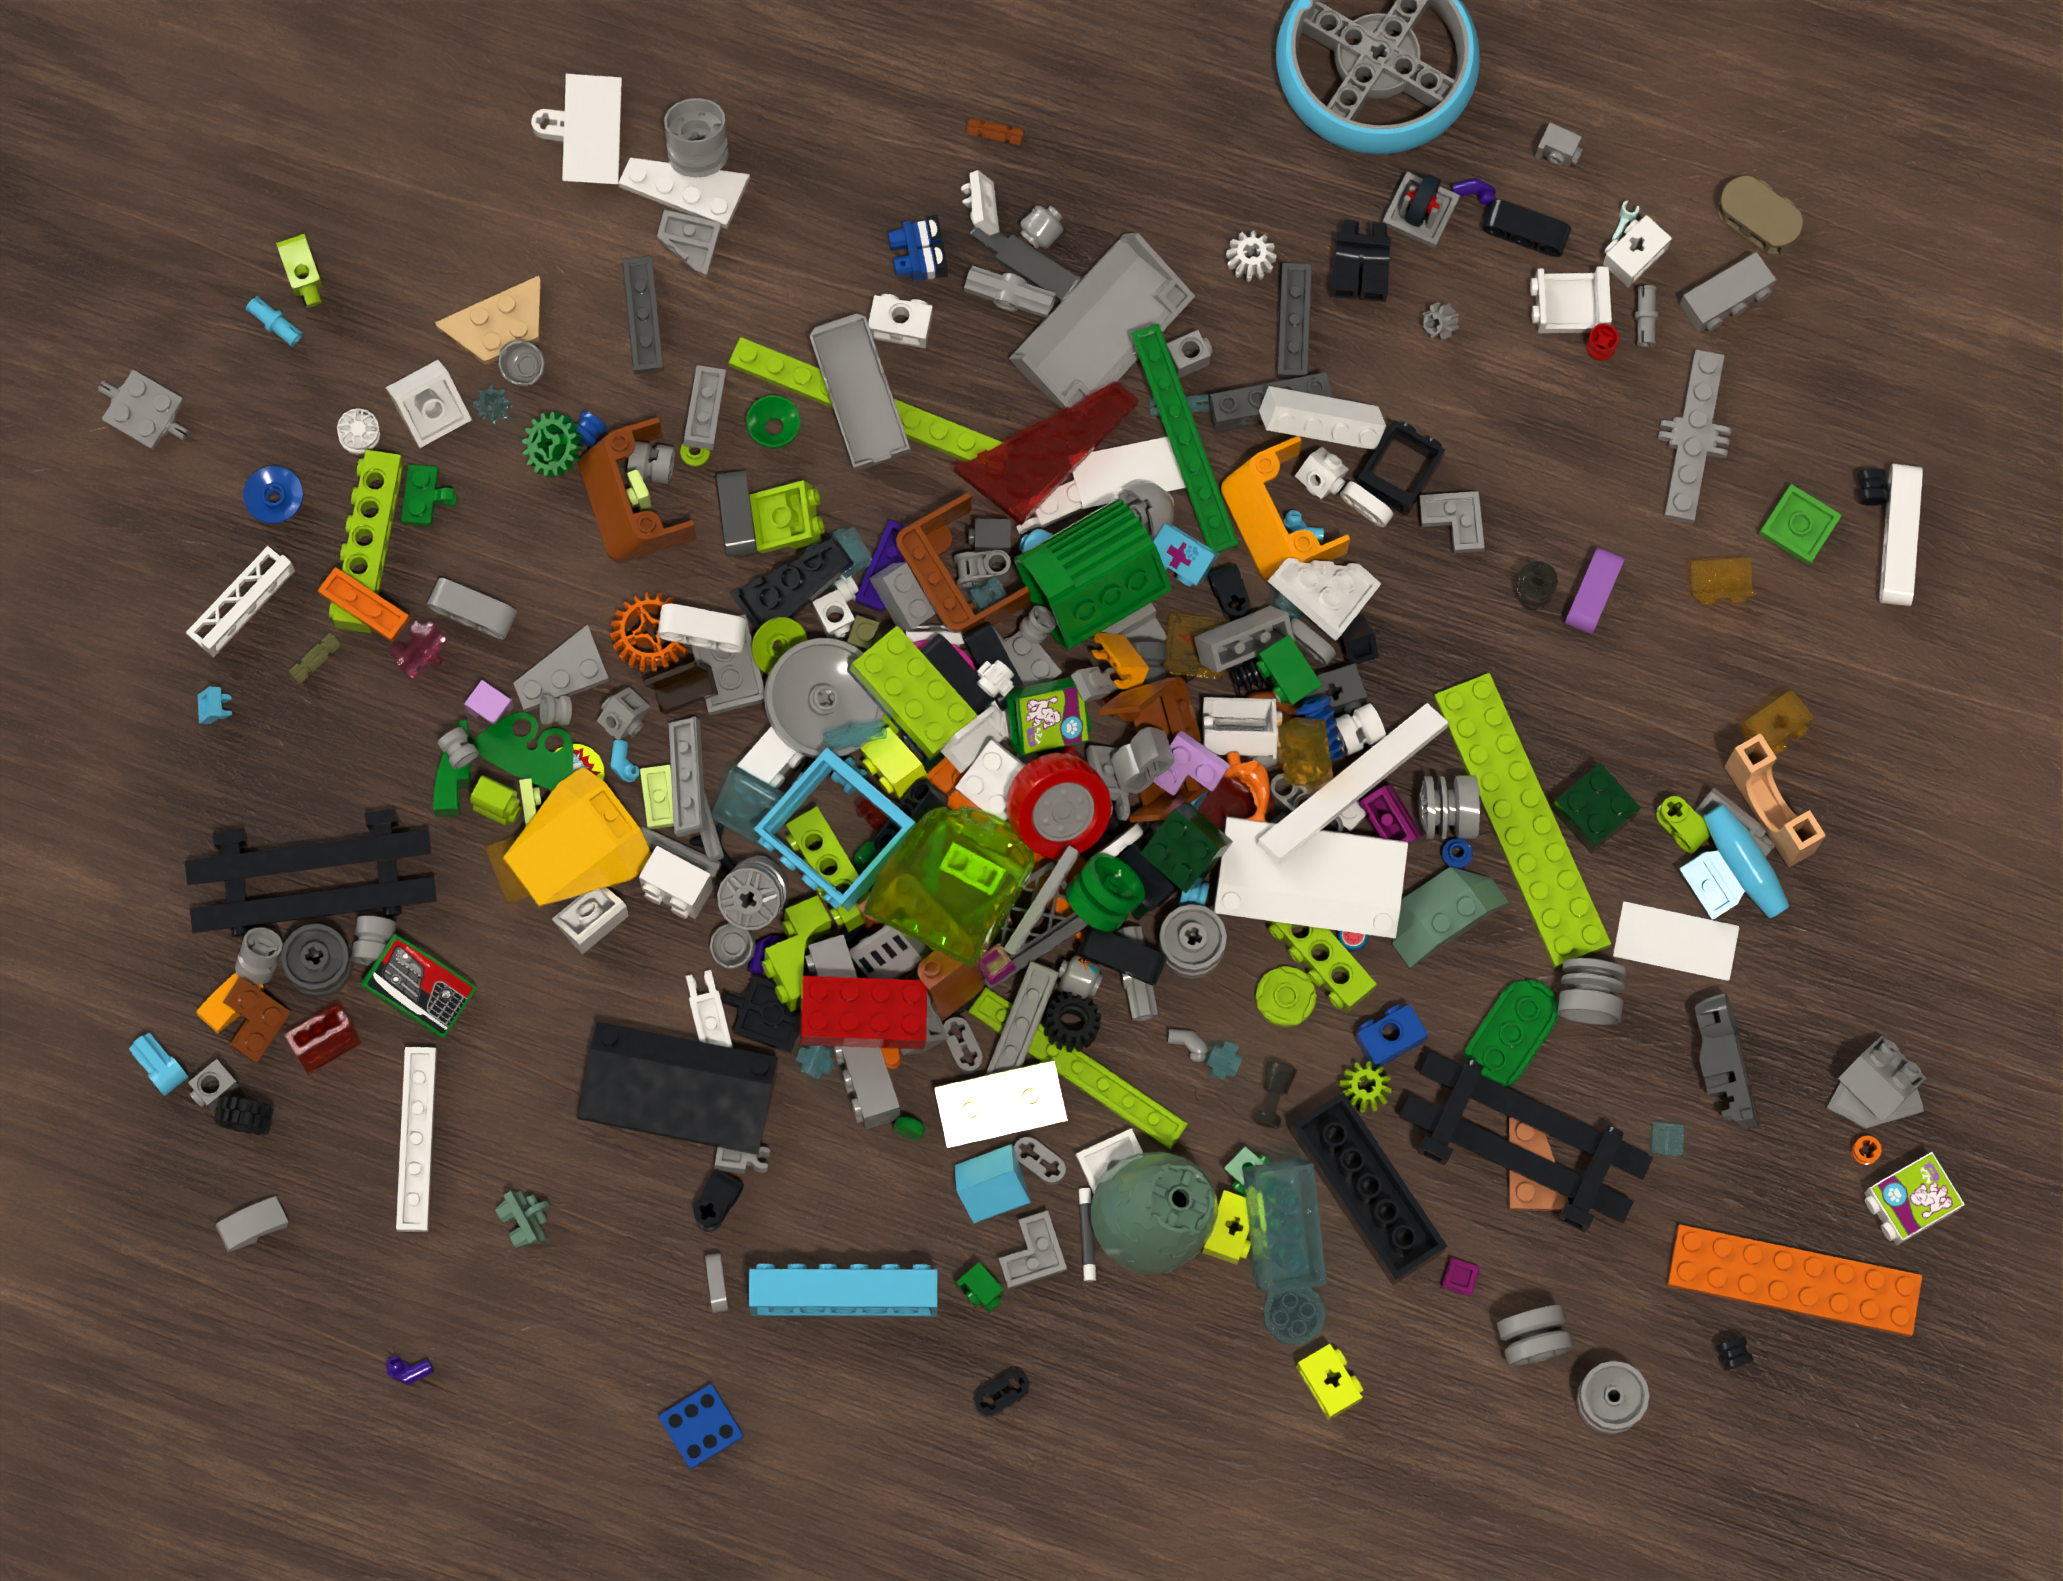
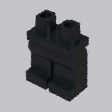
[1329,220,1391,302]

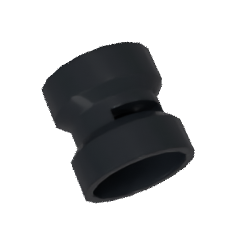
[1857,469,1889,506]

